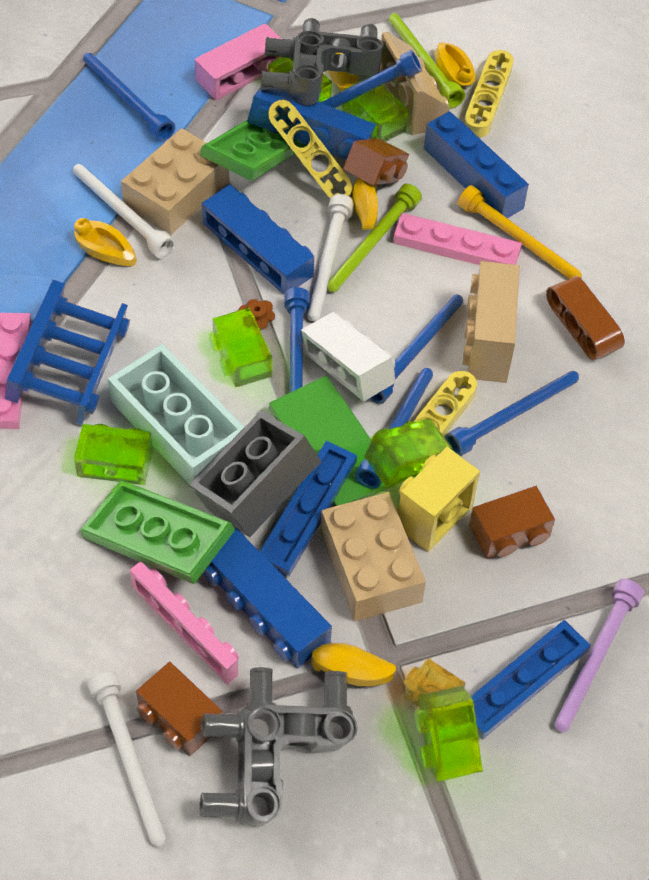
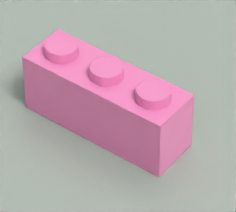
[194,23,286,100]

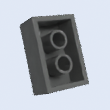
[189,411,322,538]

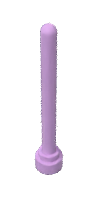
[555,579,644,732]

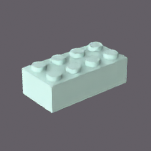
[108,344,244,484]

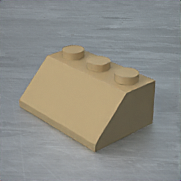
[379,32,449,136]

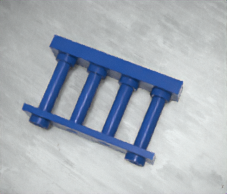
[5,280,130,425]

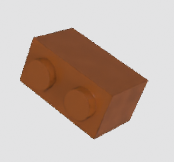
[343,138,409,186]
[469,485,555,559]
[136,661,223,756]

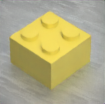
[397,447,480,552]

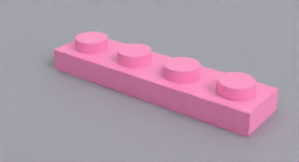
[393,213,522,265]
[0,313,32,429]
[130,561,239,685]

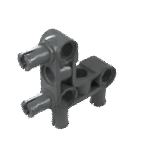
[261,18,383,105]
[199,667,358,827]

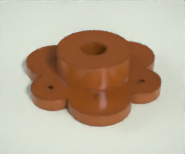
[238,299,275,330]

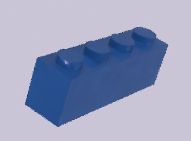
[247,87,376,160]
[424,111,529,218]
[202,185,314,294]
[203,528,332,668]

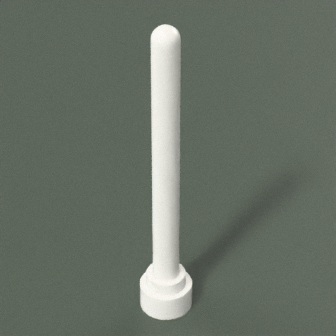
[73,164,176,259]
[307,194,354,322]
[87,671,166,847]

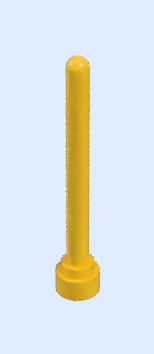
[457,185,582,279]

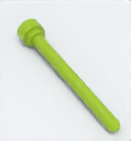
[389,13,466,109]
[327,183,422,293]

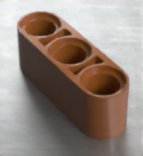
[546,276,625,360]

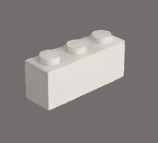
[301,312,396,401]

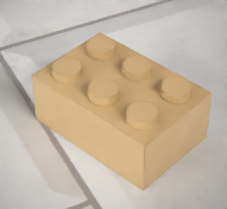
[121,128,230,236]
[462,261,520,383]
[320,492,426,622]

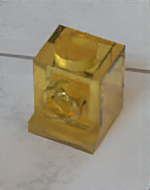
[403,658,466,726]

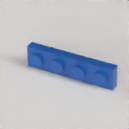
[260,440,357,577]
[457,619,590,740]

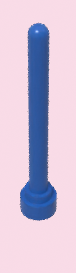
[320,50,422,108]
[83,52,175,142]
[284,287,310,393]
[369,294,463,404]
[355,368,433,489]
[445,371,579,456]

